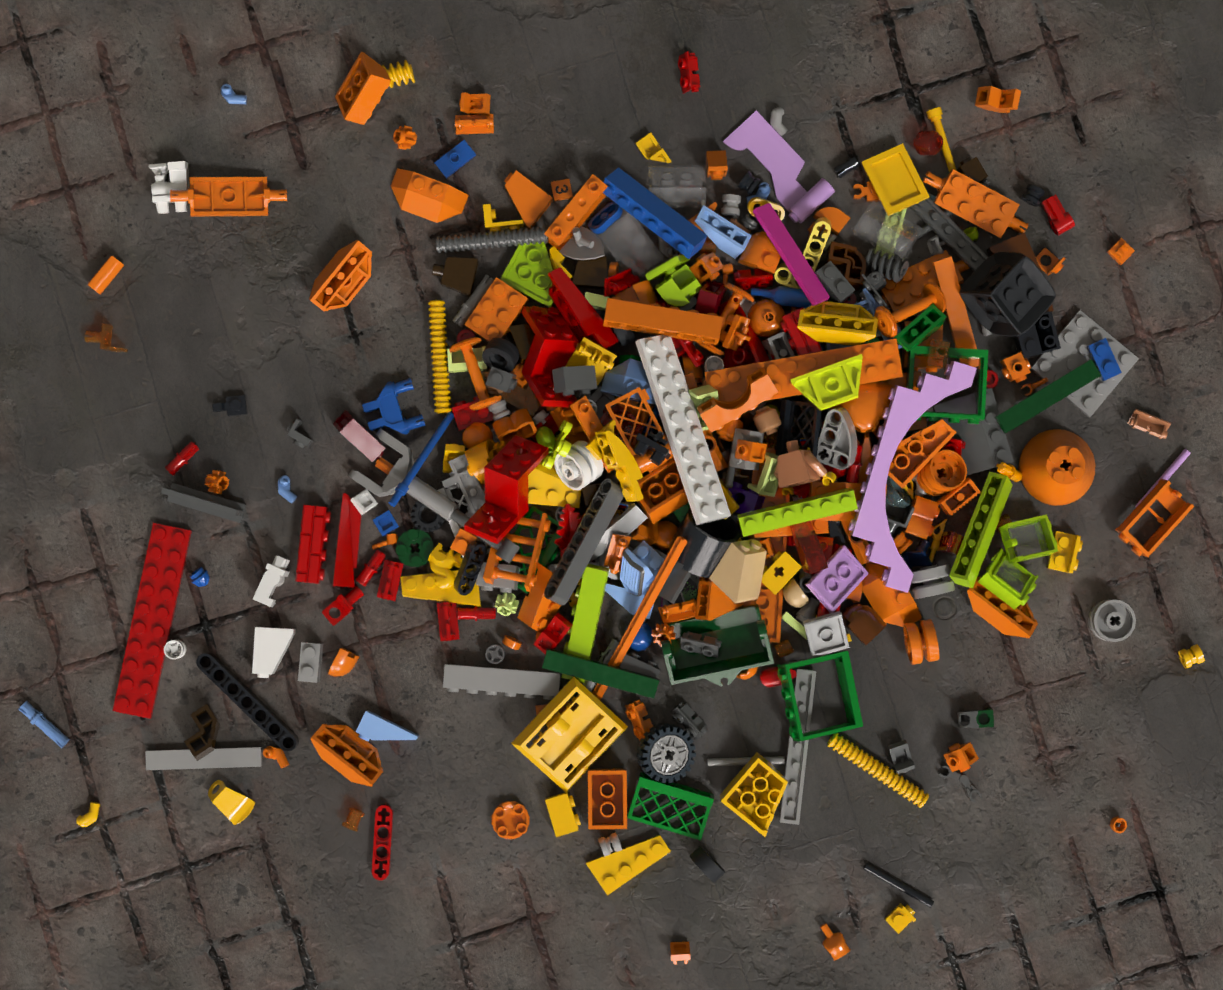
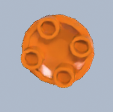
[492,801,530,839]

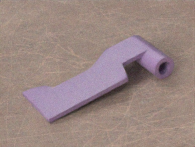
[723,110,835,223]

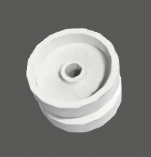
[554,441,604,490]

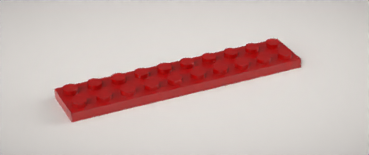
[113,523,192,719]

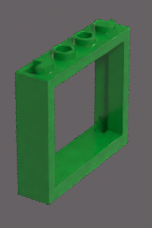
[906,346,988,424]
[777,651,863,741]

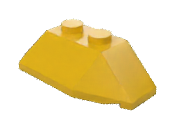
[798,301,878,346]

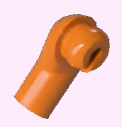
[263,746,289,768]

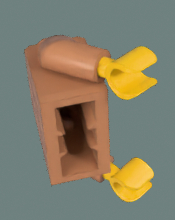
[774,440,836,495]

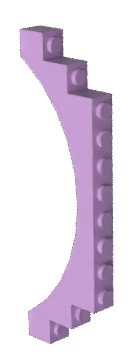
[848,361,977,593]

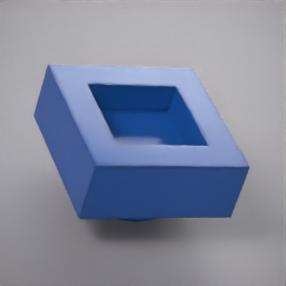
[373,510,399,536]

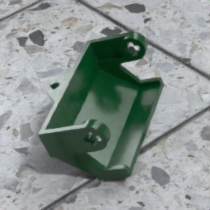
[661,604,774,686]

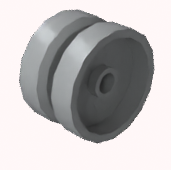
[911,564,955,599]
[1088,599,1136,642]

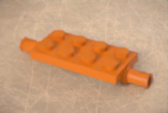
[923,169,1029,238]
[170,177,287,217]
[880,250,970,312]

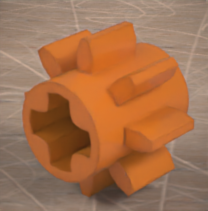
[393,125,417,150]
[205,470,229,494]
[651,622,676,647]

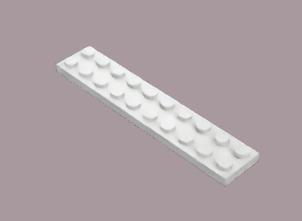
[635,335,731,525]

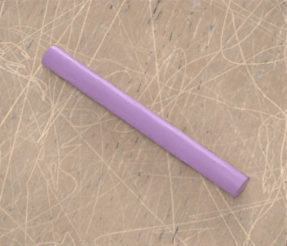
[1135,449,1191,507]

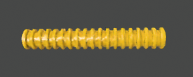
[428,300,451,413]
[827,733,929,808]

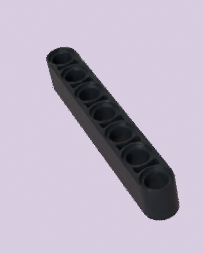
[196,653,299,751]

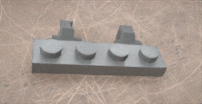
[442,454,493,524]

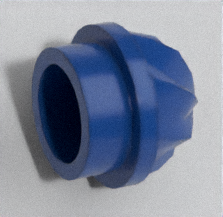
[189,567,210,587]

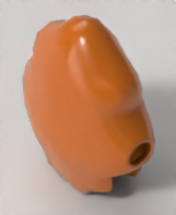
[829,381,894,433]

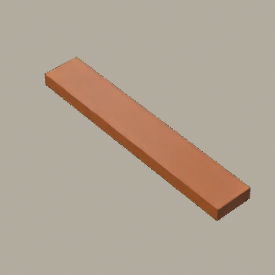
[932,256,979,367]

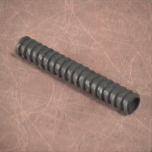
[436,226,549,253]

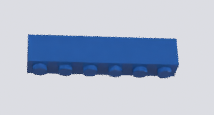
[603,167,708,259]

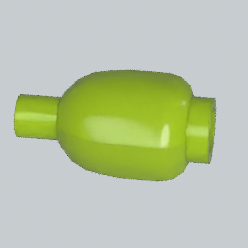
[536,426,556,453]

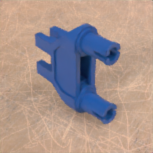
[362,378,426,435]

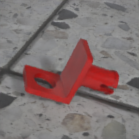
[322,586,364,626]

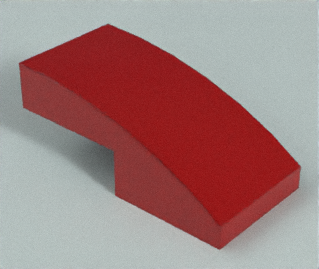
[533,613,573,654]

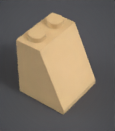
[709,539,767,604]

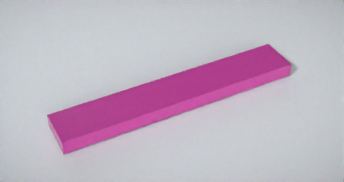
[753,203,830,306]

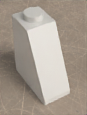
[252,627,296,678]

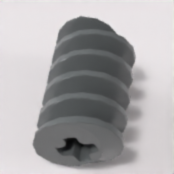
[866,247,909,283]

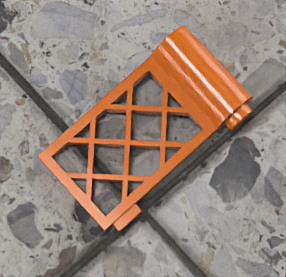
[605,387,673,473]

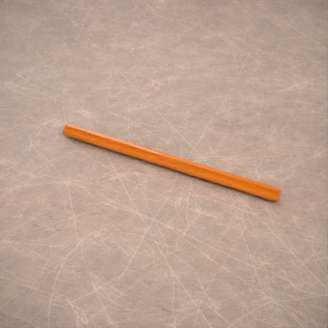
[592,536,687,701]

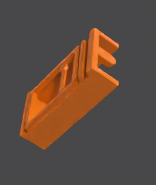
[1115,479,1194,557]

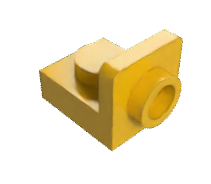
[884,903,916,934]

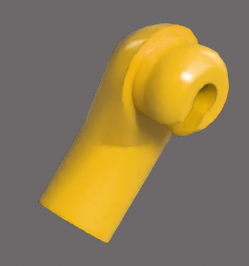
[76,802,100,827]

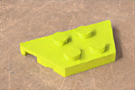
[790,354,863,411]

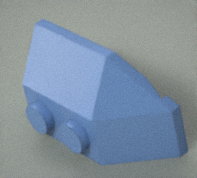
[600,359,657,408]

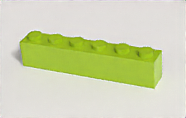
[949,472,1013,589]
[737,487,858,537]
[561,563,610,683]

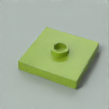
[645,254,691,281]

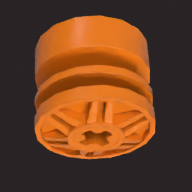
[916,450,967,496]

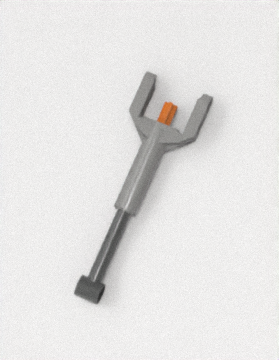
[348,428,520,564]

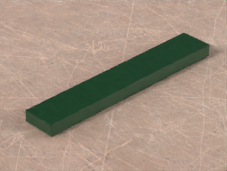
[995,359,1101,434]
[542,648,659,699]

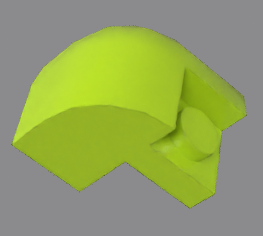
[655,263,702,306]

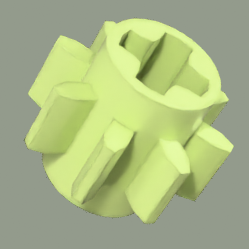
[494,593,519,616]

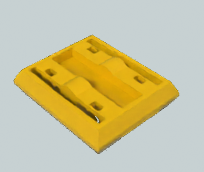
[511,677,628,792]

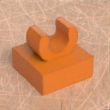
[1107,238,1135,265]
[670,941,690,964]

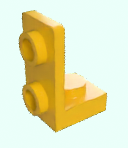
[483,204,524,233]

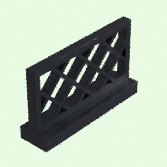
[776,400,822,482]

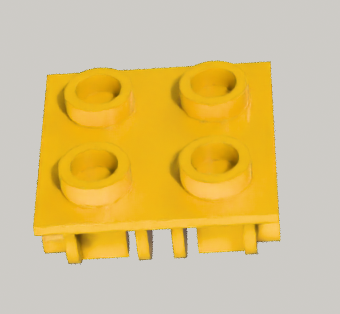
[565,337,617,386]

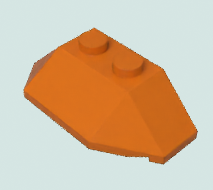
[391,168,469,223]
[309,240,372,312]
[862,562,922,627]
[967,577,1038,638]
[310,724,383,787]

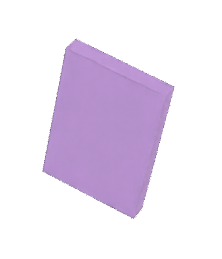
[805,545,869,613]

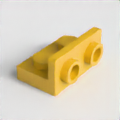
[1047,531,1083,573]

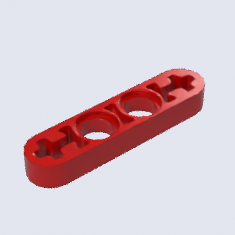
[372,804,393,880]

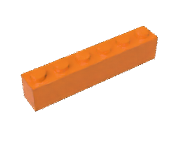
[603,297,723,345]

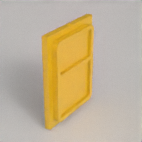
[861,143,930,216]

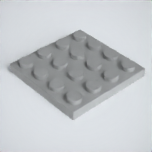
[1030,310,1139,417]

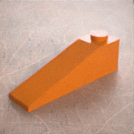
[888,419,957,489]

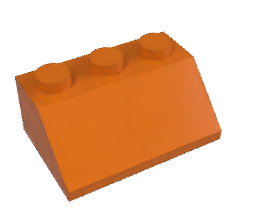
[335,52,391,125]

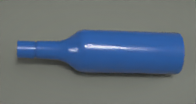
[751,286,811,309]

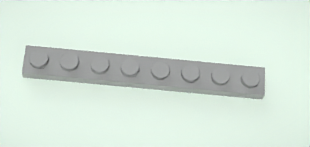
[779,669,816,825]

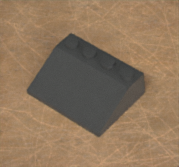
[933,388,1014,475]

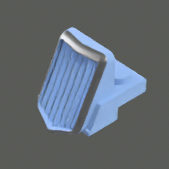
[620,540,665,596]

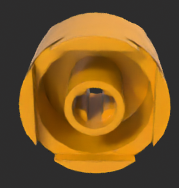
[464,439,497,485]

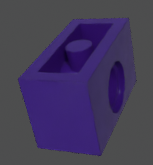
[728,481,765,514]

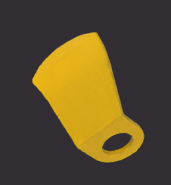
[208,780,255,825]

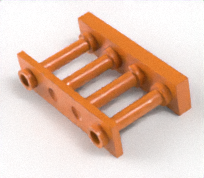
[544,174,608,251]
[549,396,615,473]
[483,513,551,592]

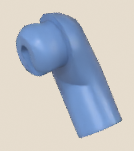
[221,84,247,105]
[278,475,298,504]

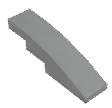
[589,503,648,562]

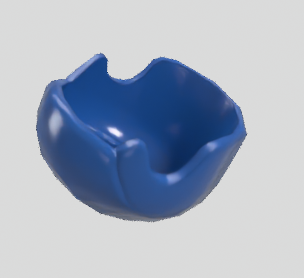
[624,622,653,652]

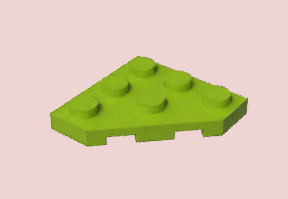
[500,242,554,308]

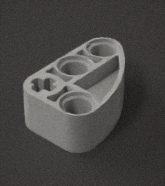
[817,407,857,470]

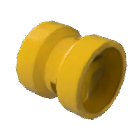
[1178,644,1205,669]

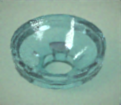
[886,477,911,508]

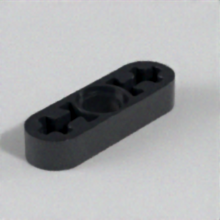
[454,541,487,595]

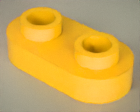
[747,197,785,221]

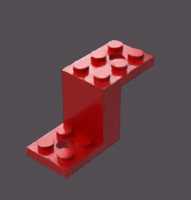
[521,306,579,408]
[464,435,549,544]

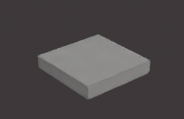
[803,611,850,658]

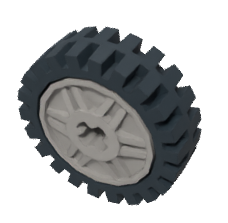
[637,724,696,783]

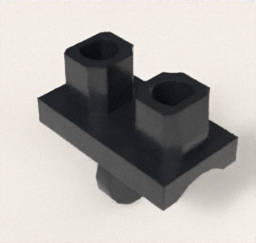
[634,431,671,466]

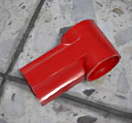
[1041,195,1075,236]

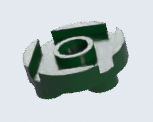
[396,529,434,567]

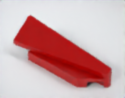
[548,268,619,349]
[333,493,362,587]

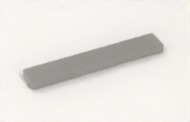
[145,747,262,770]

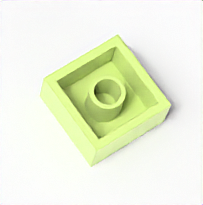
[585,292,609,311]

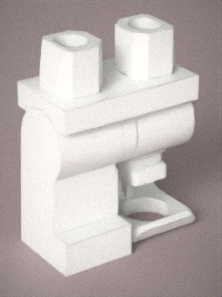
[149,161,189,214]
[253,555,290,607]

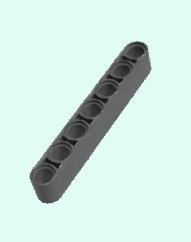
[544,479,624,605]

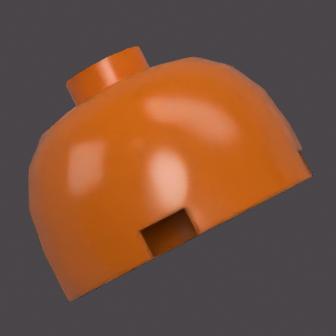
[747,299,785,337]

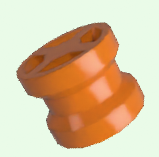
[893,531,913,554]

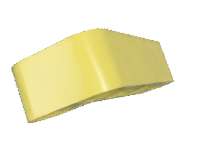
[774,217,832,289]

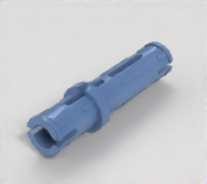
[18,701,70,748]

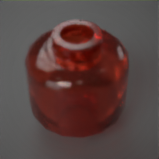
[913,130,943,155]

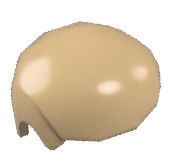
[783,578,809,608]

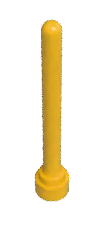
[926,107,957,173]

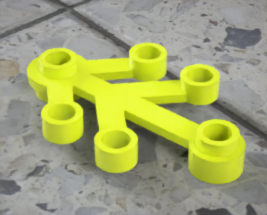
[541,420,573,469]

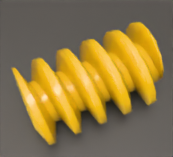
[382,60,415,88]

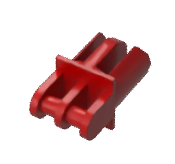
[760,666,797,687]

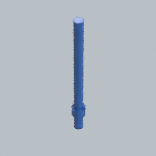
[388,412,454,507]

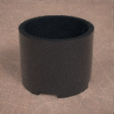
[668,508,741,578]

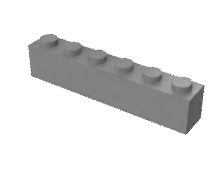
[443,664,561,700]

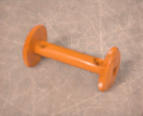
[874,282,946,338]
[695,283,754,356]
[449,337,502,410]

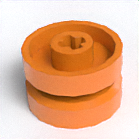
[903,619,939,665]

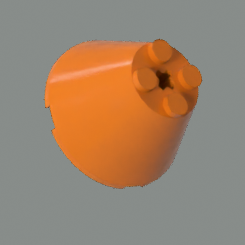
[1018,429,1095,506]

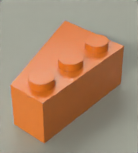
[517,563,561,633]

